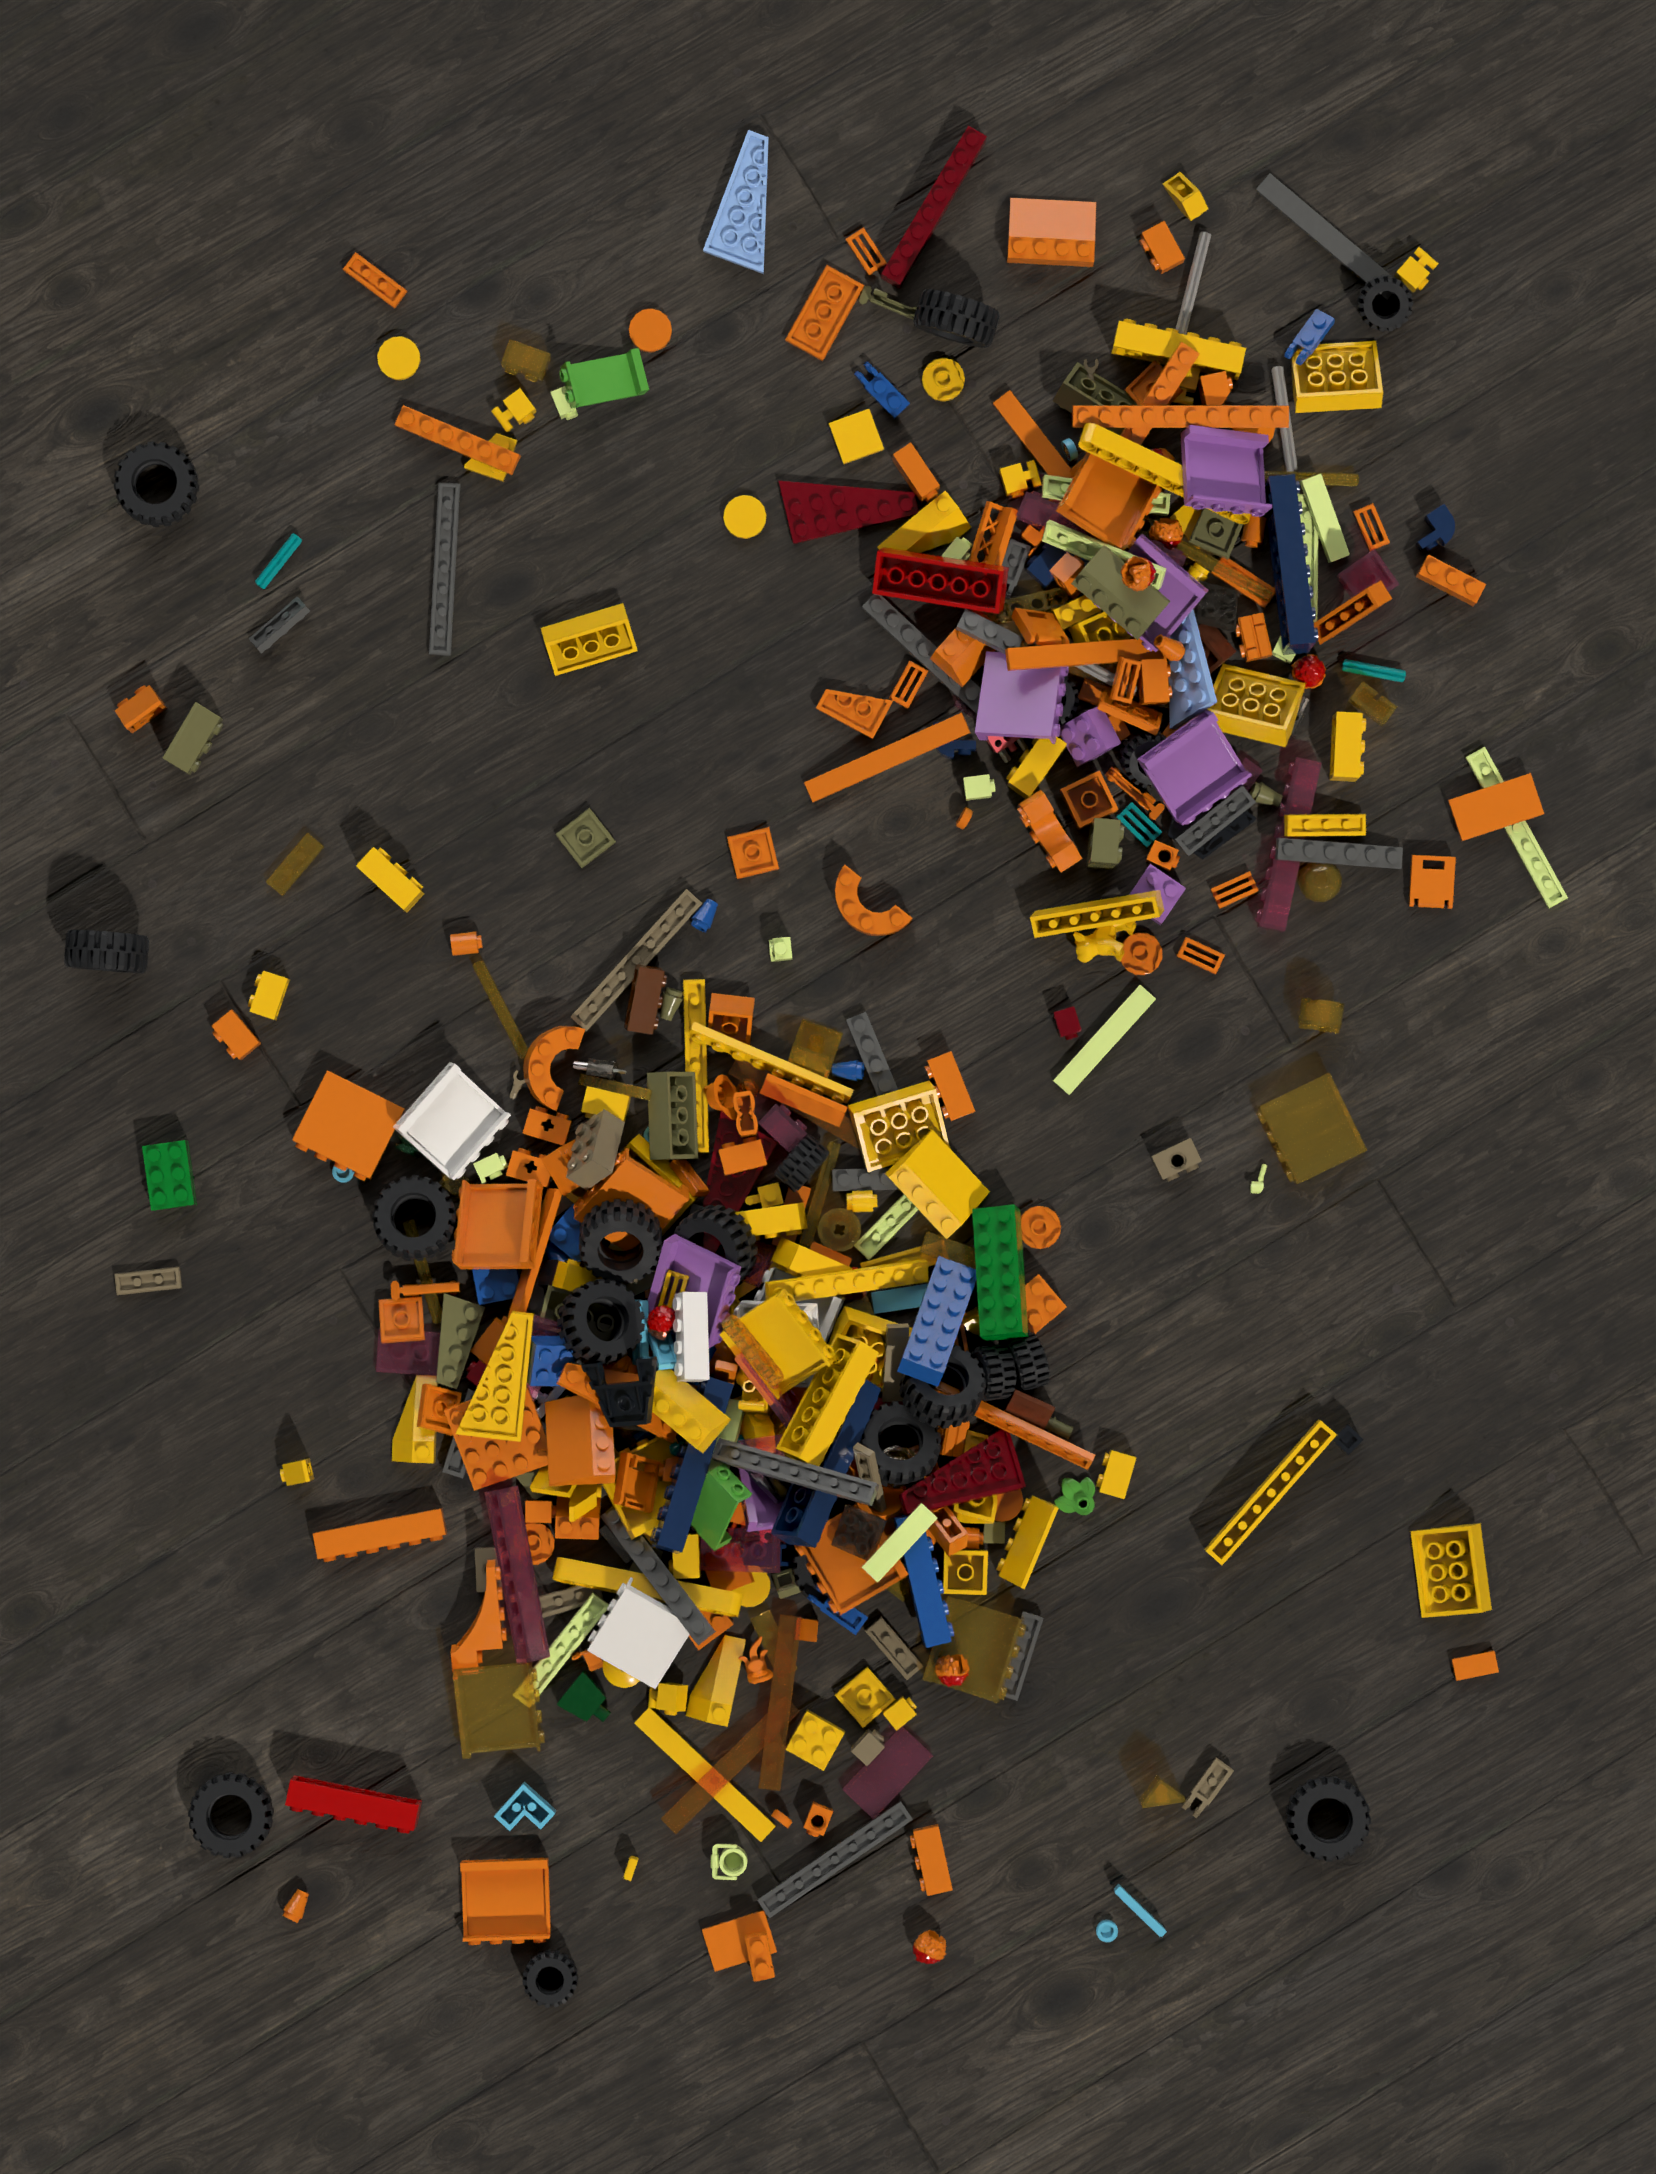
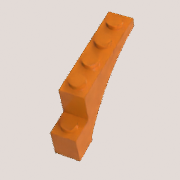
[451,1559,507,1673]

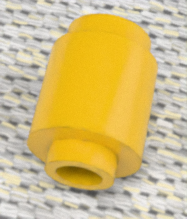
[847,1190,877,1212]

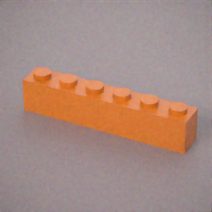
[313,1508,447,1562]

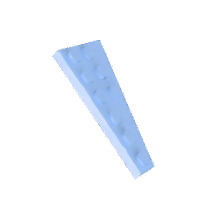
[703,130,769,274]
[1168,609,1217,729]

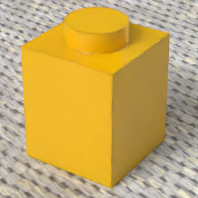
[883,1696,917,1731]

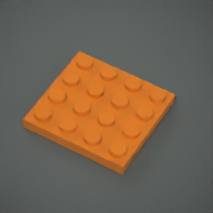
[444,1384,548,1491]

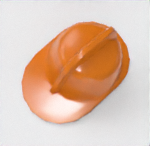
[703,1074,740,1121]

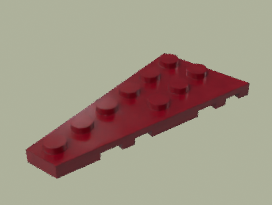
[778,480,919,544]
[703,1111,778,1253]
[899,1429,1026,1516]

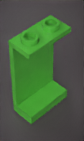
[559,348,649,409]
[691,1464,752,1551]

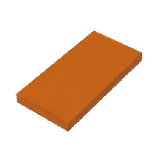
[785,265,864,361]
[1448,773,1544,842]

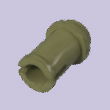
[1045,1416,1073,1440]

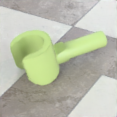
[1251,1164,1267,1194]

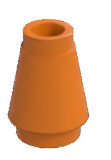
[1154,634,1185,661]
[282,1889,309,1923]

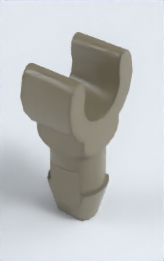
[1083,359,1099,381]
[510,1070,526,1099]

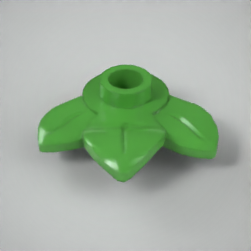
[1054,1477,1095,1515]

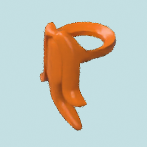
[738,1636,773,1684]

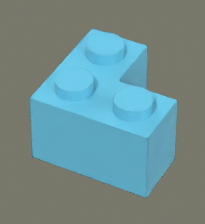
[494,1781,557,1831]

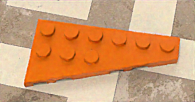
[556,1363,697,1443]

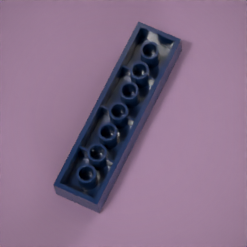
[1265,474,1318,655]
[650,1377,734,1554]
[771,1379,881,1548]

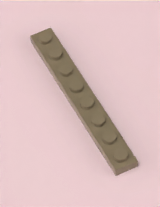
[571,889,703,1032]

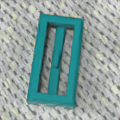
[1116,802,1162,848]

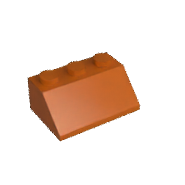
[930,610,996,687]

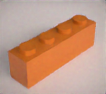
[1314,580,1392,645]

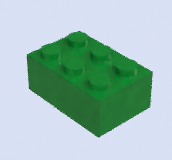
[142,1140,197,1211]

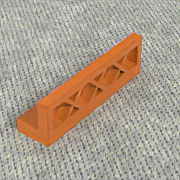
[968,501,1019,566]
[760,1073,848,1127]

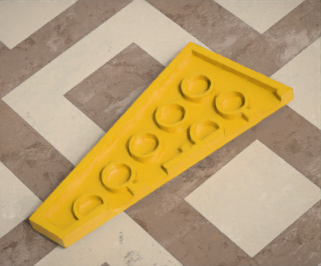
[456,1311,534,1442]

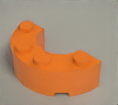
[1017,790,1083,872]
[835,865,913,936]
[523,1026,585,1111]

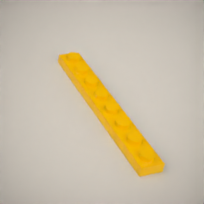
[688,1022,853,1104]
[765,1259,929,1302]

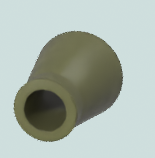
[1249,782,1282,807]
[660,987,683,1021]

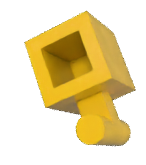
[1394,247,1439,293]
[1173,367,1201,405]
[491,388,536,432]
[999,460,1042,498]
[745,1182,784,1208]
[738,1384,776,1413]
[648,1682,688,1715]

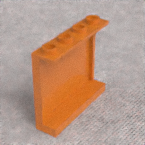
[1056,452,1162,551]
[292,1070,406,1181]
[573,1148,689,1251]
[452,1179,543,1269]
[794,1502,908,1616]
[460,1857,551,1945]

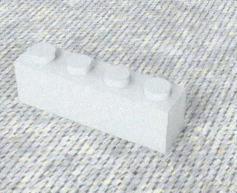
[673,1292,710,1382]

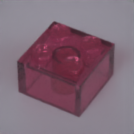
[1337,549,1399,598]
[758,1104,808,1153]

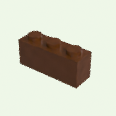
[624,964,667,1035]

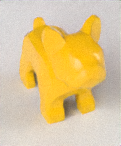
[1073,921,1136,963]

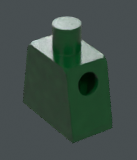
[557,1670,611,1722]

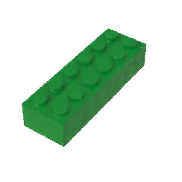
[972,1204,1028,1341]

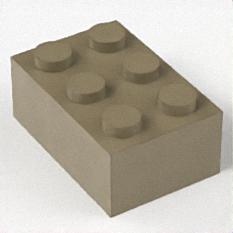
[566,1109,625,1190]

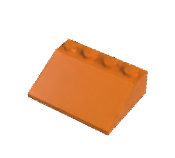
[1007,198,1096,267]
[545,1395,616,1486]

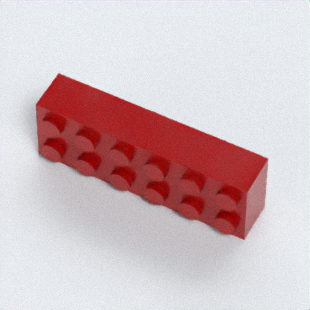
[872,547,1009,614]
[285,1775,422,1834]

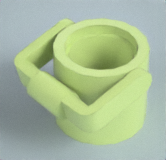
[710,1844,748,1880]

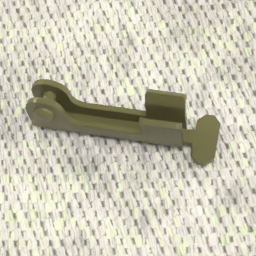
[859,285,917,320]

